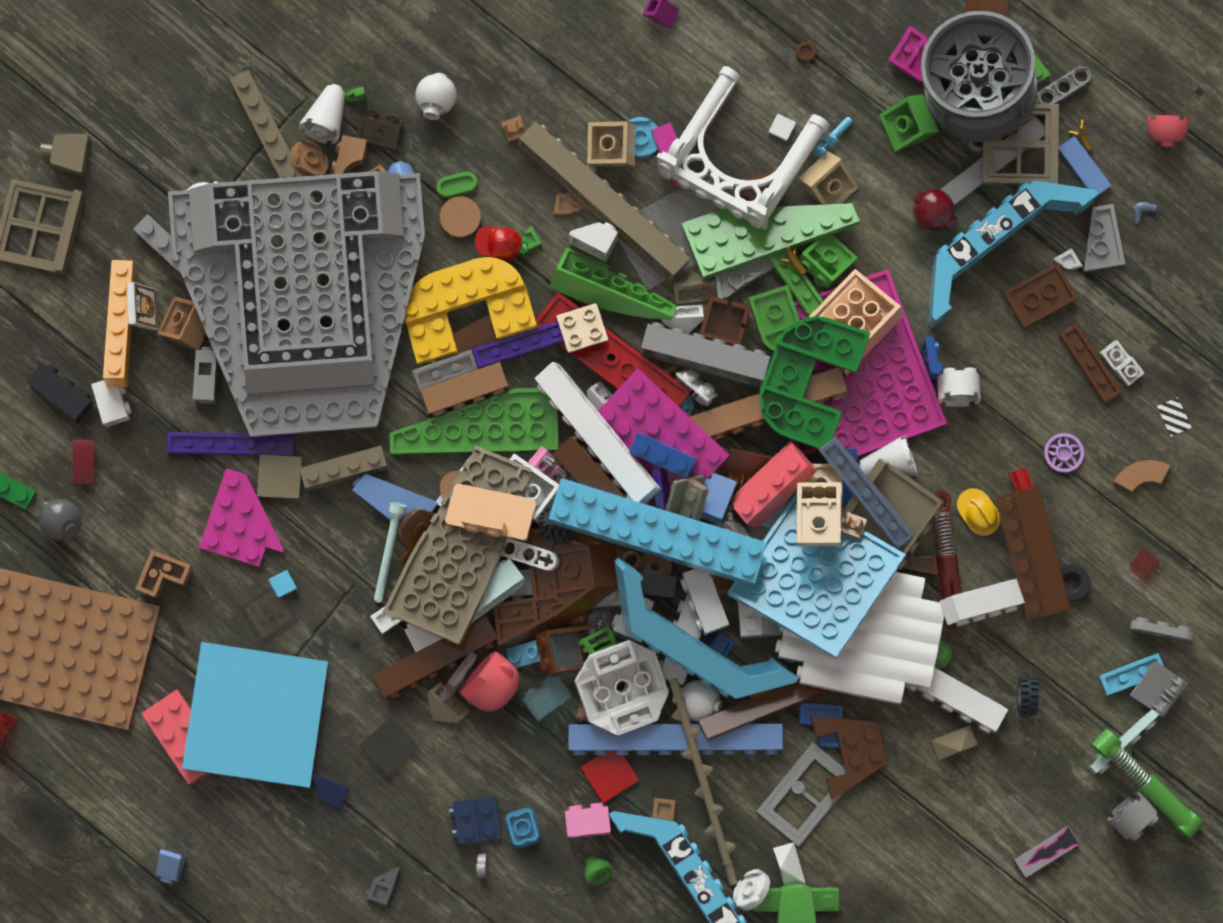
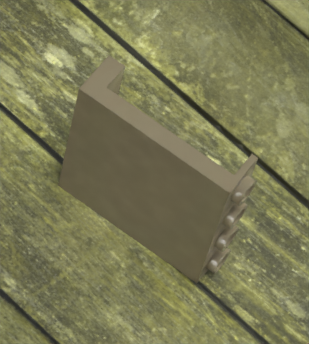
[842,458,944,570]

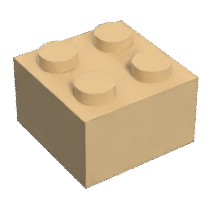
[587,121,636,167]

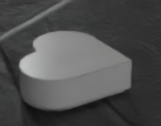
[477,854,488,879]

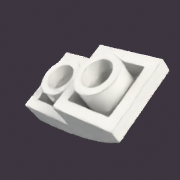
[1099,340,1144,386]

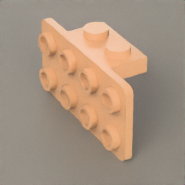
[445,484,536,541]

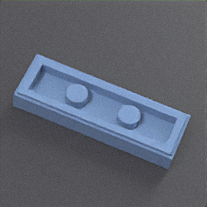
[1058,136,1111,195]

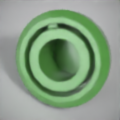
[934,640,952,669]
[584,856,613,885]

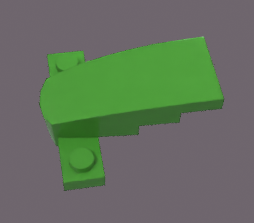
[753,883,839,923]

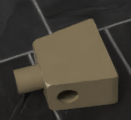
[40,134,91,177]

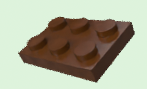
[1002,263,1078,329]

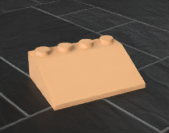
[809,269,904,375]

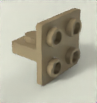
[665,475,709,521]

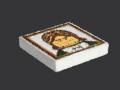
[127,282,158,331]

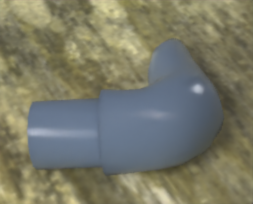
[1133,202,1157,225]

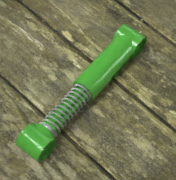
[1091,729,1204,840]

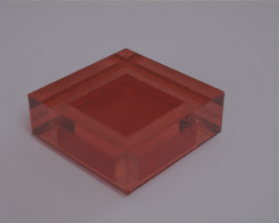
[1129,548,1159,578]

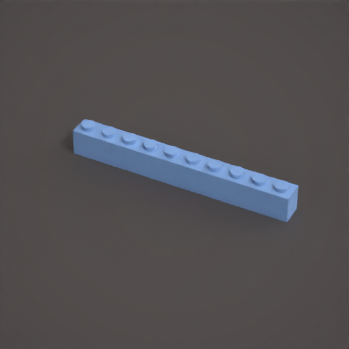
[569,724,783,756]

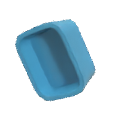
[504,808,541,848]

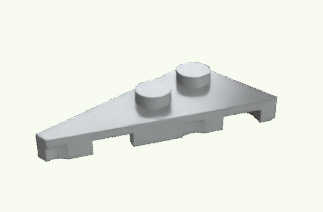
[714,258,773,299]

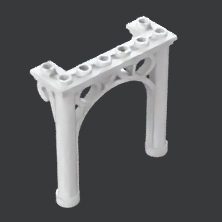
[657,66,830,230]

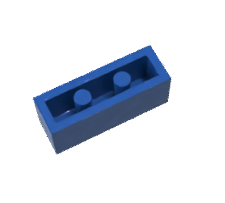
[629,432,699,478]

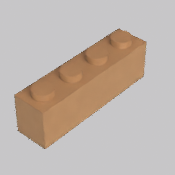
[420,362,508,417]

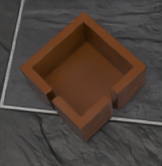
[700,296,751,347]

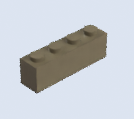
[300,446,388,492]

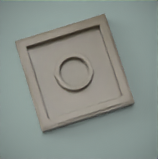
[257,455,303,499]

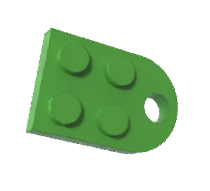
[748,285,800,351]

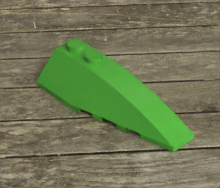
[549,247,677,320]

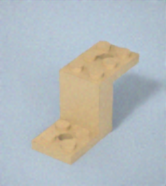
[797,464,843,546]

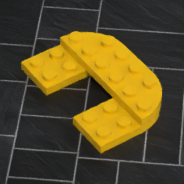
[404,257,538,365]

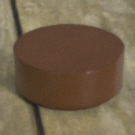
[795,41,816,63]

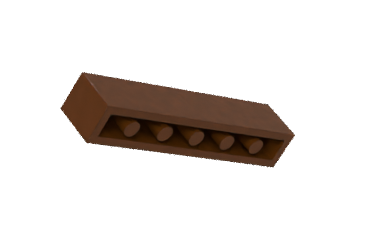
[373,616,497,700]

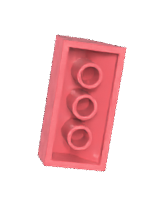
[731,440,817,529]

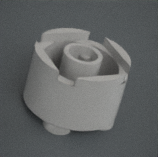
[1107,791,1159,841]

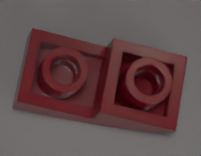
[73,439,94,484]

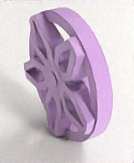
[1044,433,1084,473]

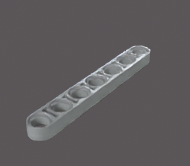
[969,66,1091,152]

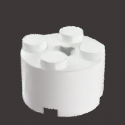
[937,367,981,407]

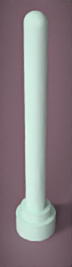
[374,502,407,603]

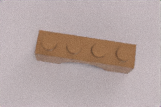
[331,135,368,174]

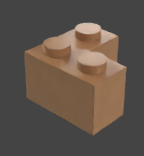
[135,550,194,599]

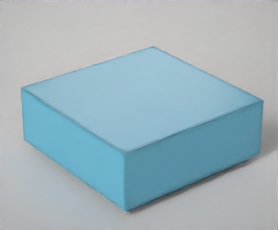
[268,570,297,599]

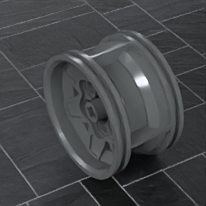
[921,11,1037,142]

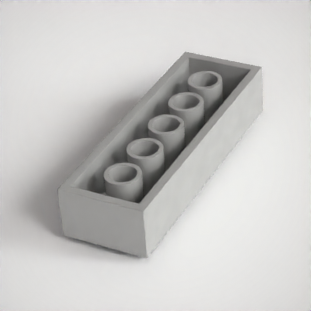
[641,322,770,388]

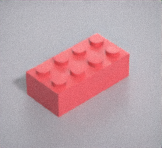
[141,690,210,786]

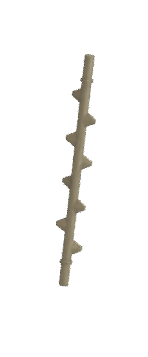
[669,678,738,885]

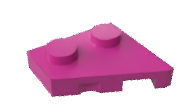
[887,26,927,83]

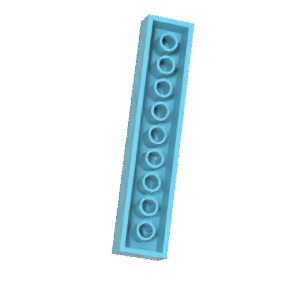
[548,478,767,586]

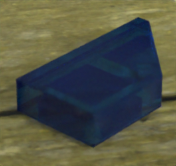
[312,773,349,808]

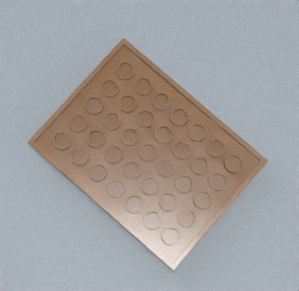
[0,568,161,730]

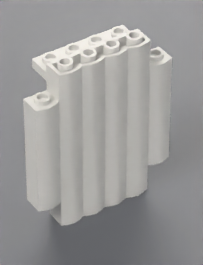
[775,572,944,705]

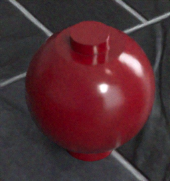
[913,189,957,231]

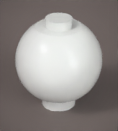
[415,73,457,120]
[673,680,722,723]

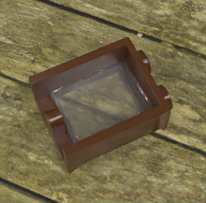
[536,625,592,676]

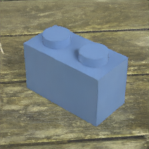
[701,473,737,525]

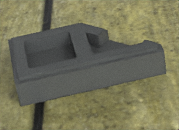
[367,867,401,906]

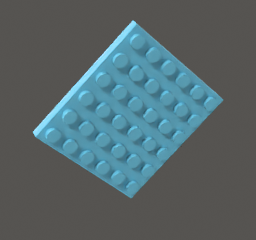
[728,492,906,660]

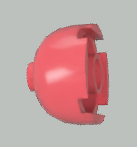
[1147,115,1189,147]

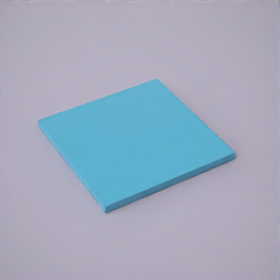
[182,642,328,788]

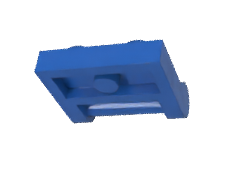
[921,336,943,381]

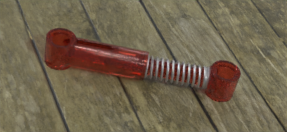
[934,490,962,629]

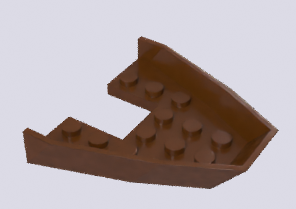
[493,523,618,648]

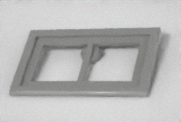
[756,742,846,847]

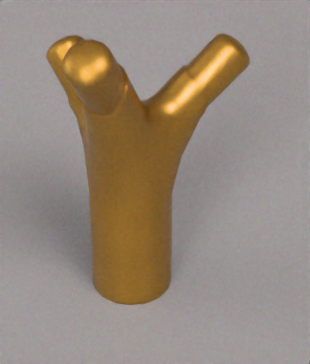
[1068,119,1093,152]
[781,246,807,276]

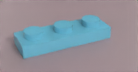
[1098,653,1164,696]

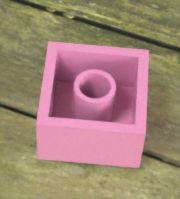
[565,803,611,839]

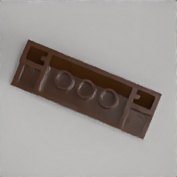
[995,486,1071,620]

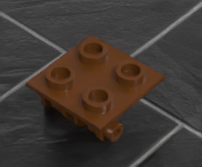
[724,448,772,489]

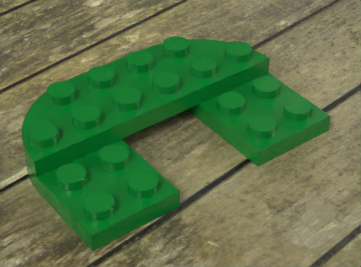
[759,316,871,449]

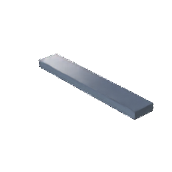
[819,436,915,549]

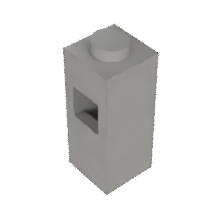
[193,347,219,404]

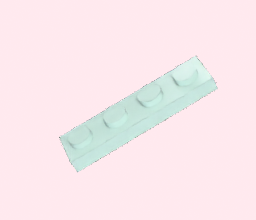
[1088,709,1158,774]

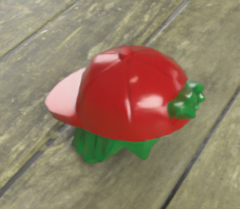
[475,226,528,261]

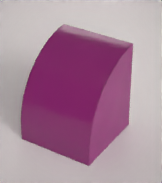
[642,0,680,28]

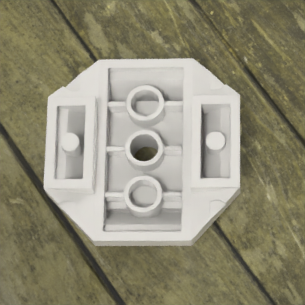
[575,640,669,736]

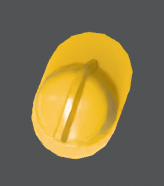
[957,489,1000,536]

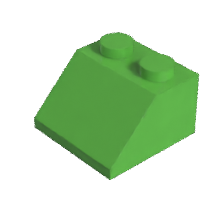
[879,94,939,152]

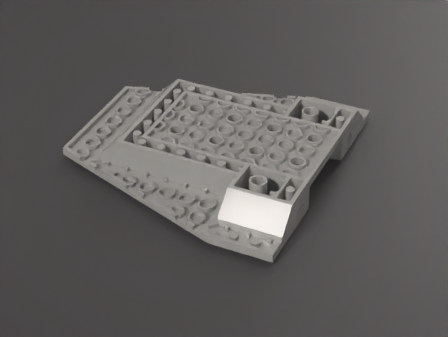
[168,171,425,437]

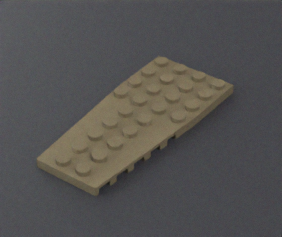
[383,446,533,646]

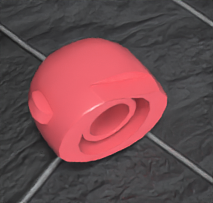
[459,651,520,712]

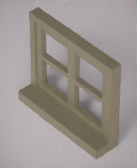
[982,103,1059,185]
[0,179,85,275]

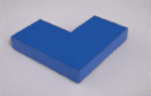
[799,703,843,748]

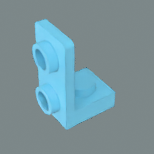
[506,639,558,668]

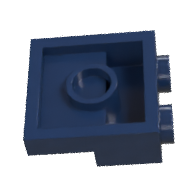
[449,796,501,845]

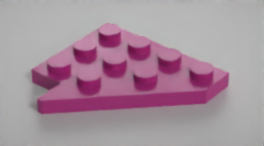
[199,468,284,568]

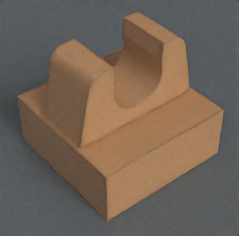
[501,116,526,143]
[841,512,867,541]

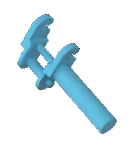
[812,117,853,157]

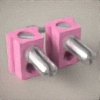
[528,447,569,484]

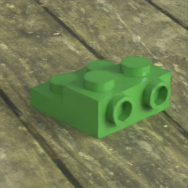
[799,234,858,289]

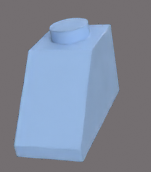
[156,849,187,884]

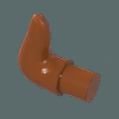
[652,358,678,375]

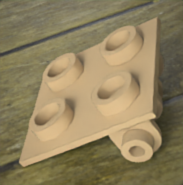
[556,303,608,353]

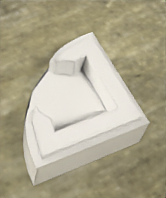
[1053,248,1082,270]

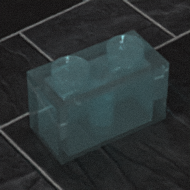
[523,675,572,722]

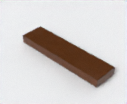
[1058,323,1122,405]

